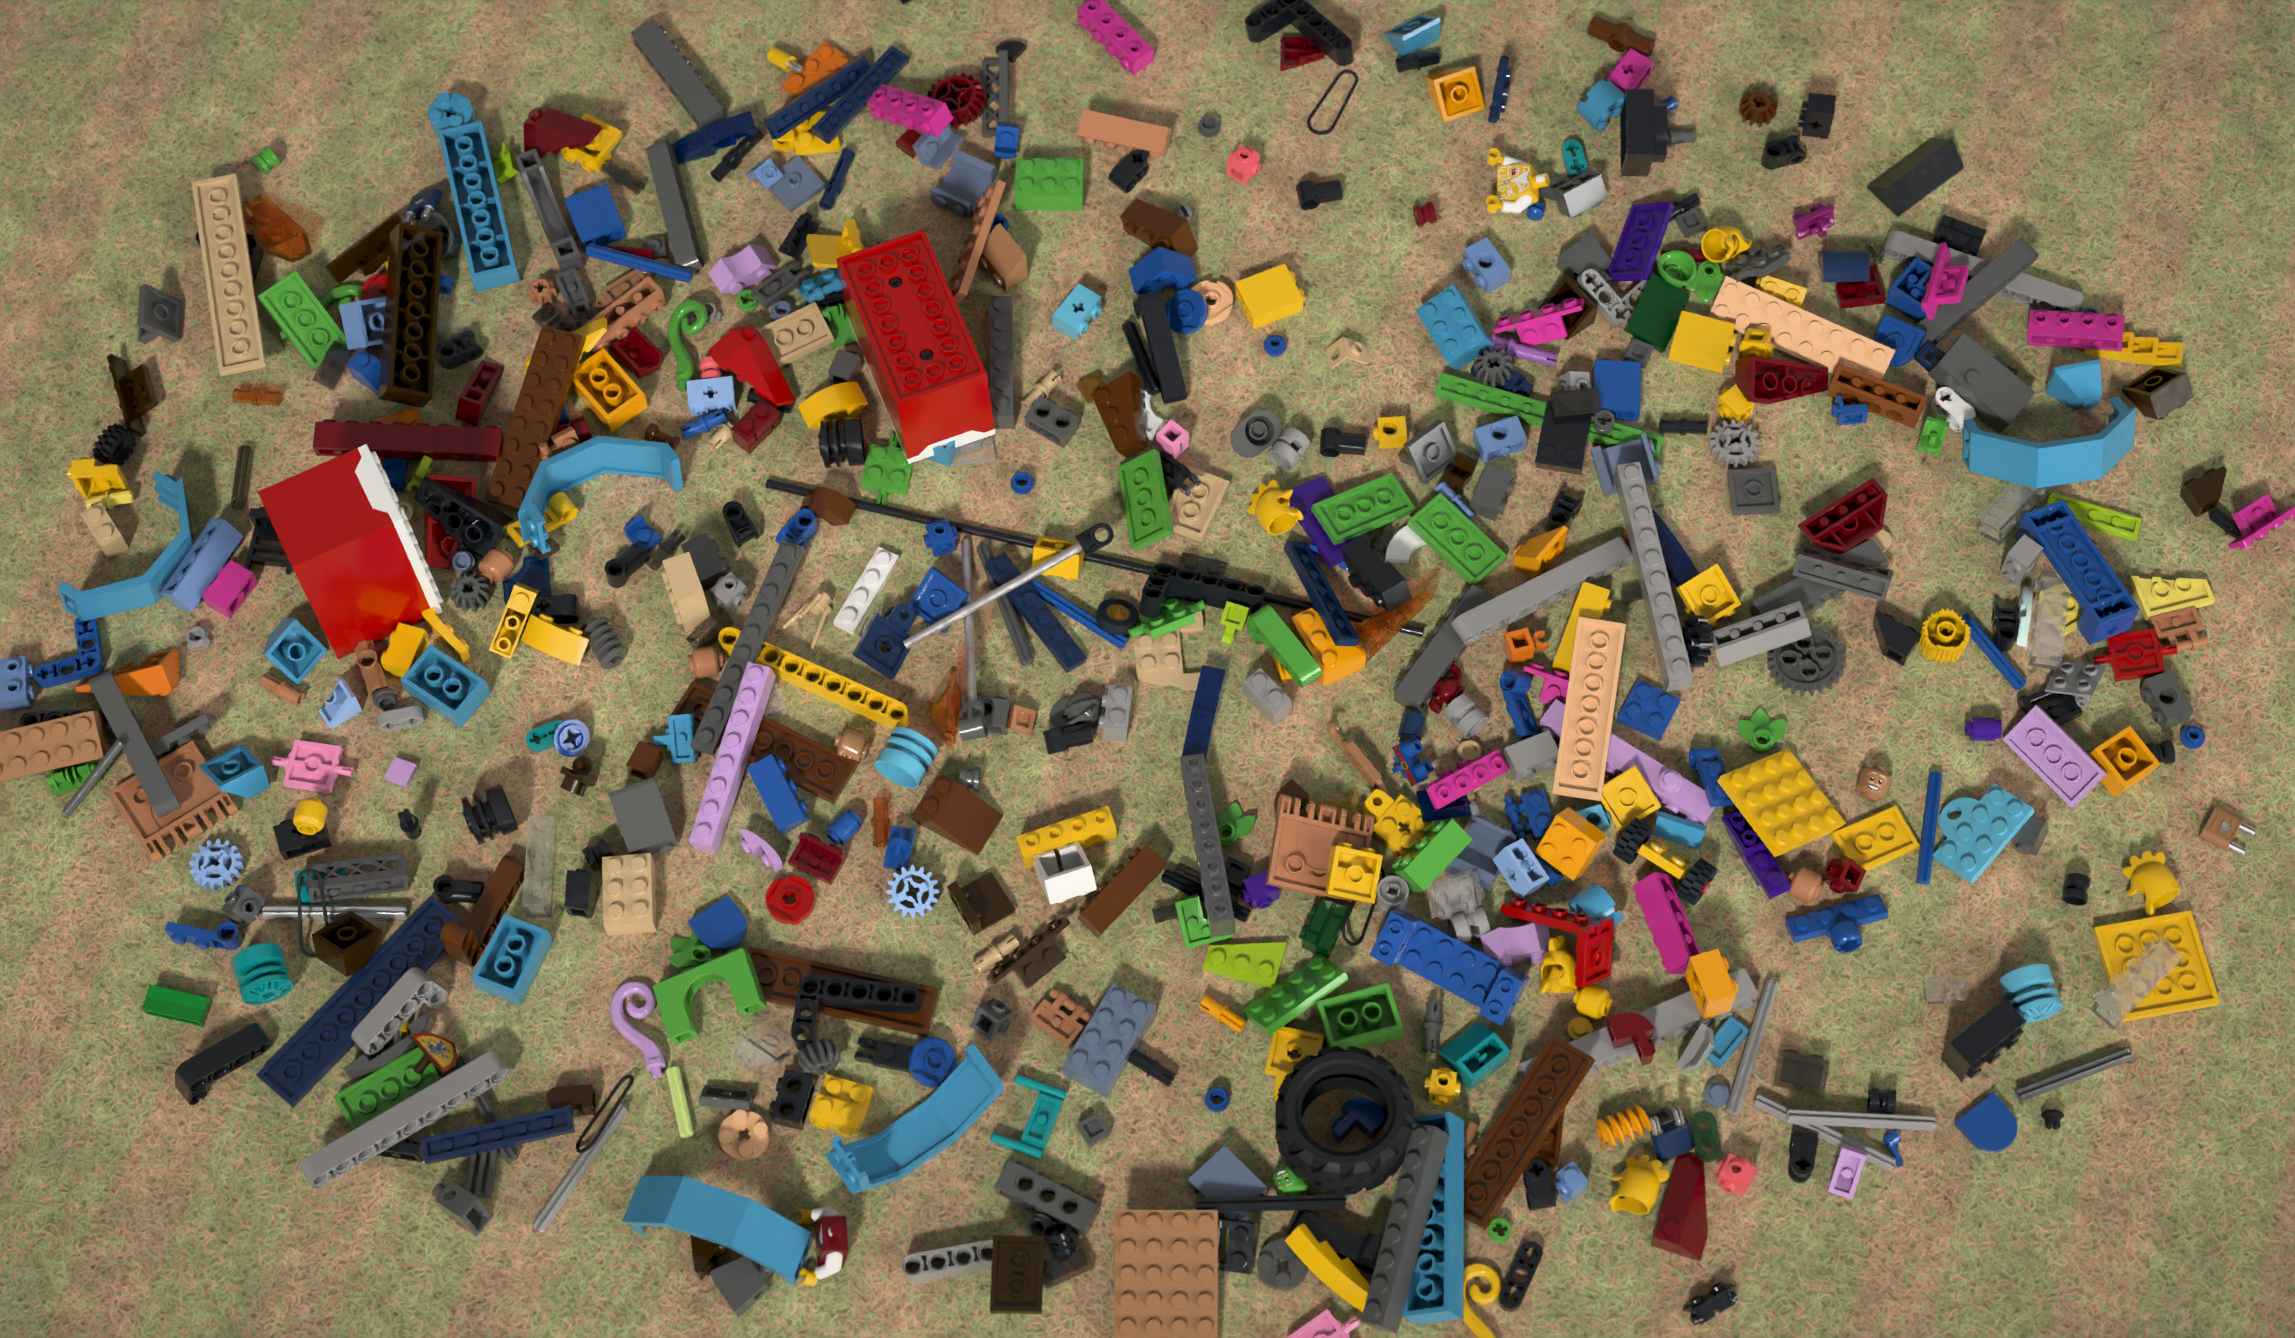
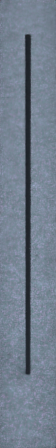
[766,479,1424,637]

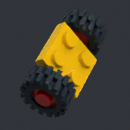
[1612,817,1718,906]

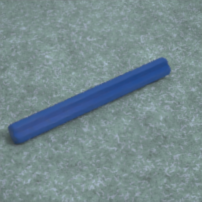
[586,243,693,283]
[1030,579,1128,649]
[1916,771,1943,885]

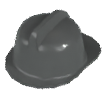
[417,212,459,258]
[1231,410,1281,458]
[1050,692,1106,728]

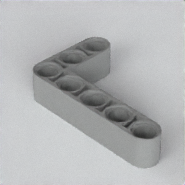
[901,1239,993,1283]

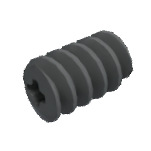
[580,617,626,669]

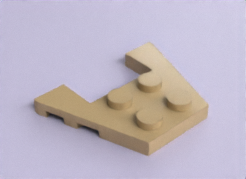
[1133,611,1210,695]

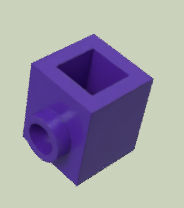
[1240,871,1280,910]

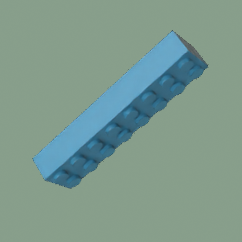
[438,121,521,292]
[1402,1112,1464,1325]

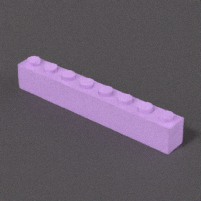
[689,662,776,855]
[1538,699,1718,826]

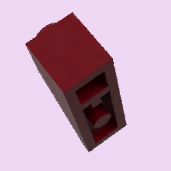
[455,360,504,426]

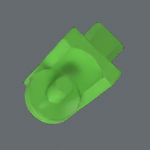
[1916,413,1950,457]

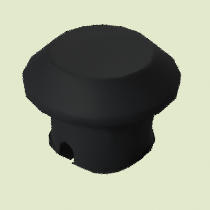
[2041,1109,2064,1130]

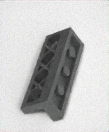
[982,50,1009,137]
[1792,544,1894,602]
[305,852,409,903]

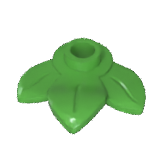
[1685,260,1726,305]
[1738,708,1786,753]
[1215,802,1256,846]
[668,932,713,968]

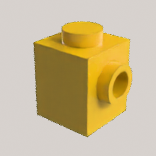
[1716,384,1755,424]

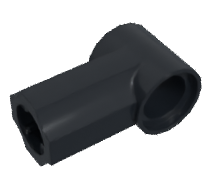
[1296,180,1343,210]
[1319,427,1366,457]
[605,544,650,588]
[1043,722,1093,755]
[433,875,485,904]

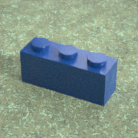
[747,754,810,834]

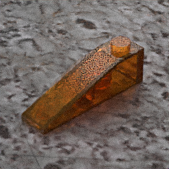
[244,194,312,263]
[1353,588,1434,662]
[925,666,962,750]

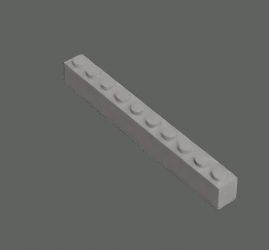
[1614,462,1693,692]
[1518,967,1758,1080]

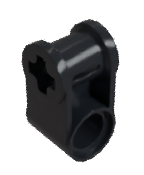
[1761,135,1807,170]
[1108,150,1149,193]
[437,331,484,370]
[1546,491,1583,532]
[722,501,760,548]
[533,594,579,624]
[1991,605,2019,652]
[1788,1131,1818,1183]
[1523,1159,1556,1211]

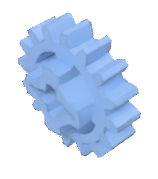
[189,839,244,892]
[886,865,939,918]

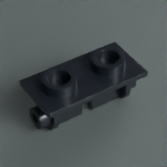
[778,212,820,260]
[1683,1282,1738,1325]

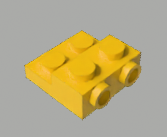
[561,113,623,173]
[68,457,130,498]
[1676,563,1741,628]
[1325,842,1383,904]
[809,1074,874,1137]

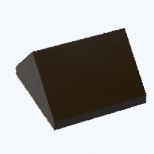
[1538,275,1597,340]

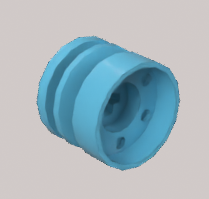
[874,727,938,789]
[1999,964,2063,1024]

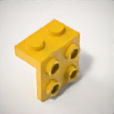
[806,219,865,268]

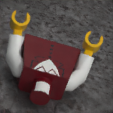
[795,1206,849,1286]

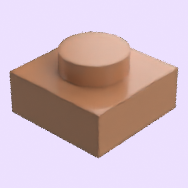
[1007,705,1036,735]

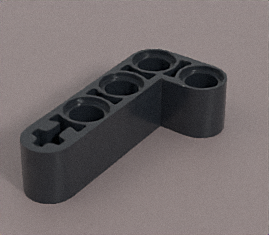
[175,1023,273,1105]
[1286,1210,1383,1274]

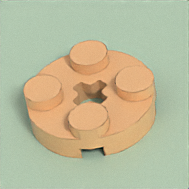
[1192,280,1233,326]
[718,1110,769,1161]

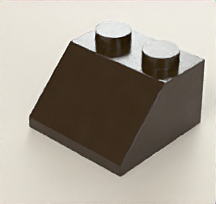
[2121,366,2194,420]
[312,911,382,977]

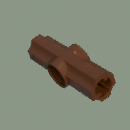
[1587,16,1656,58]

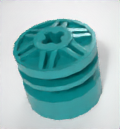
[231,943,293,1005]

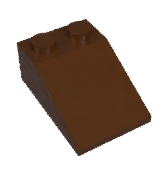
[914,773,1003,856]

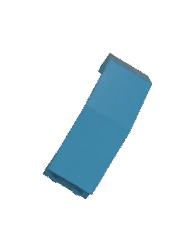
[1962,397,2136,488]
[518,435,683,554]
[57,471,194,621]
[824,1043,1004,1194]
[622,1175,814,1286]

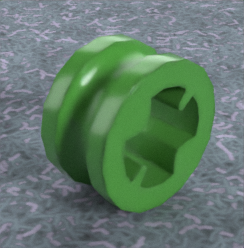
[737,290,758,312]
[1488,1218,1511,1243]

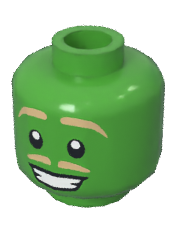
[1273,1163,1308,1195]

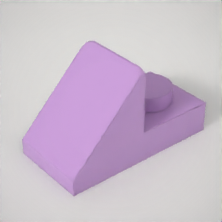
[1828,1144,1868,1199]

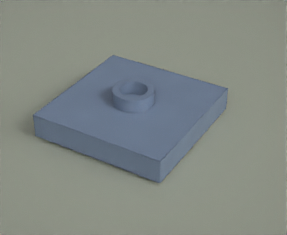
[768,156,825,213]

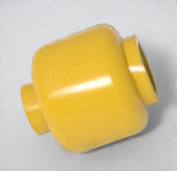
[293,797,328,835]
[1574,984,1613,1020]

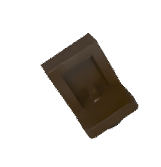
[1441,452,1478,488]

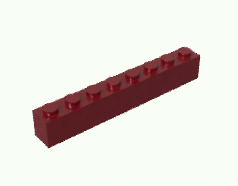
[313,419,505,463]

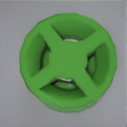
[251,146,280,175]

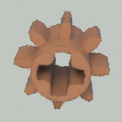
[527,277,557,307]

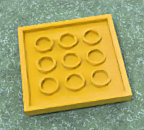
[1717,748,1846,857]
[2093,910,2220,1022]

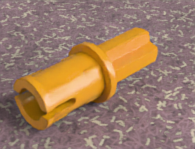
[1199,995,1246,1032]

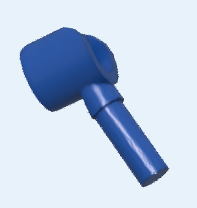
[1883,1130,1903,1168]

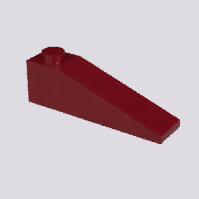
[1735,355,1828,405]

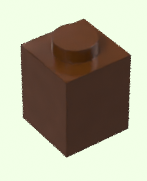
[626,741,664,780]

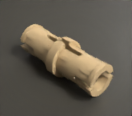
[1021,370,1061,411]
[971,934,1020,975]

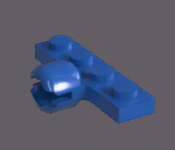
[1785,894,1888,954]

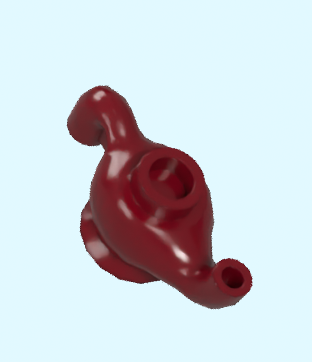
[1429,664,1465,714]

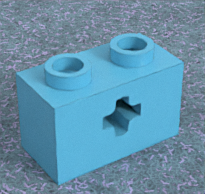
[1052,283,1102,340]

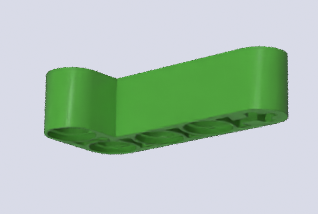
[1247,604,1322,688]

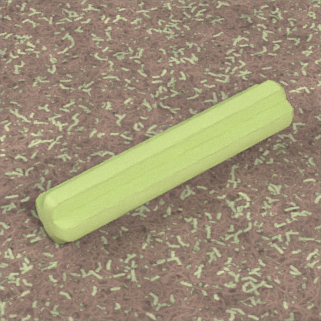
[666,1066,694,1138]

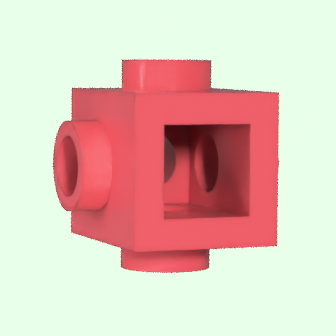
[1227,144,1261,185]
[1715,1153,1758,1197]

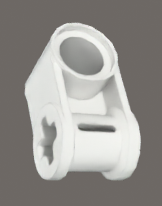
[1930,387,1976,432]

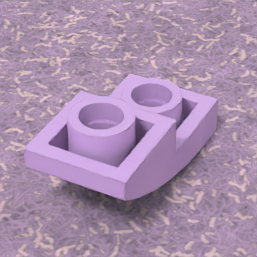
[739,829,783,872]

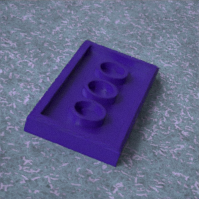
[1607,202,1674,282]
[1289,476,1371,568]

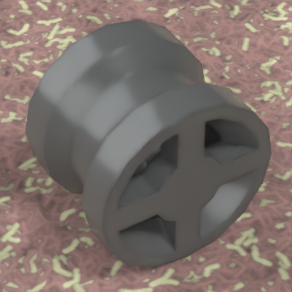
[959,766,981,791]

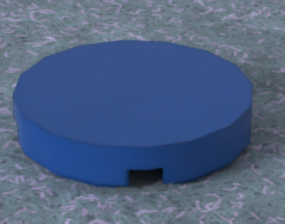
[1165,289,1208,335]
[908,1037,958,1088]

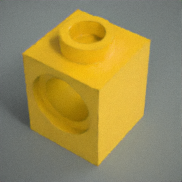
[1373,416,1407,449]

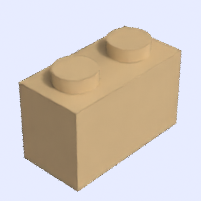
[80,502,129,560]

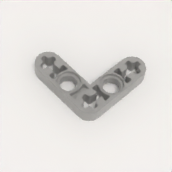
[1577,269,1646,326]

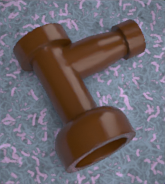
[644,423,680,450]

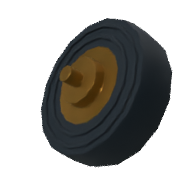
[1096,598,1139,635]

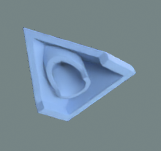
[318,676,362,729]

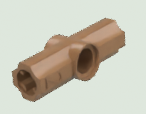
[354,640,389,698]

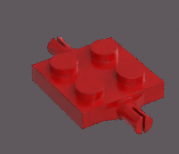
[2093,628,2178,682]

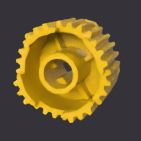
[1918,608,1971,664]

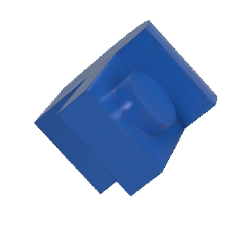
[1332,1098,1386,1144]

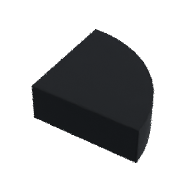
[995,41,1027,63]

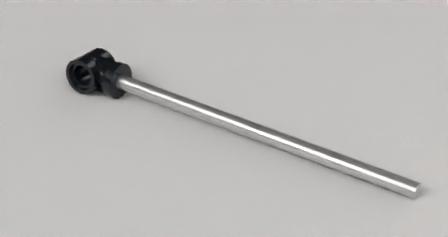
[903,523,1114,649]

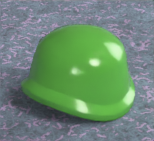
[1657,251,1697,288]

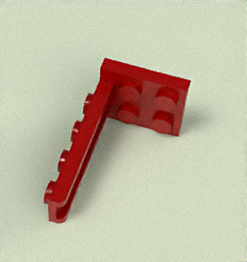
[1501,897,1614,988]

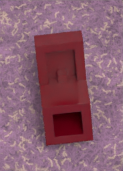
[1606,1012,1656,1066]

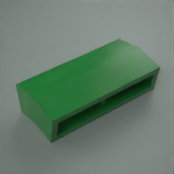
[142,984,212,1027]

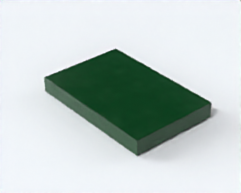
[1624,273,1690,353]

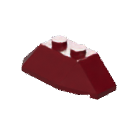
[1798,478,1888,553]

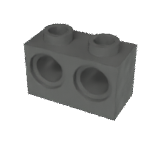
[1024,396,1079,448]

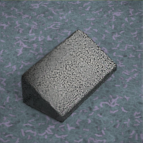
[686,607,734,649]

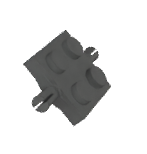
[1725,244,1791,283]

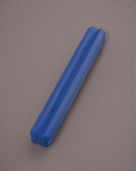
[1961,613,2027,691]

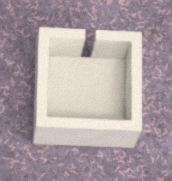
[1032,841,1097,905]

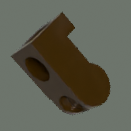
[546,1084,595,1116]

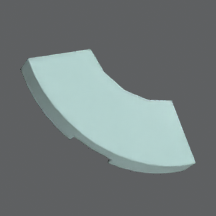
[2016,586,2033,647]

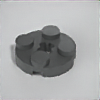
[1257,1237,1308,1291]

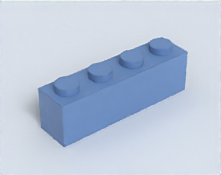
[160,518,243,611]

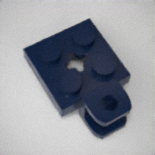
[852,603,916,680]

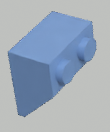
[339,297,386,350]

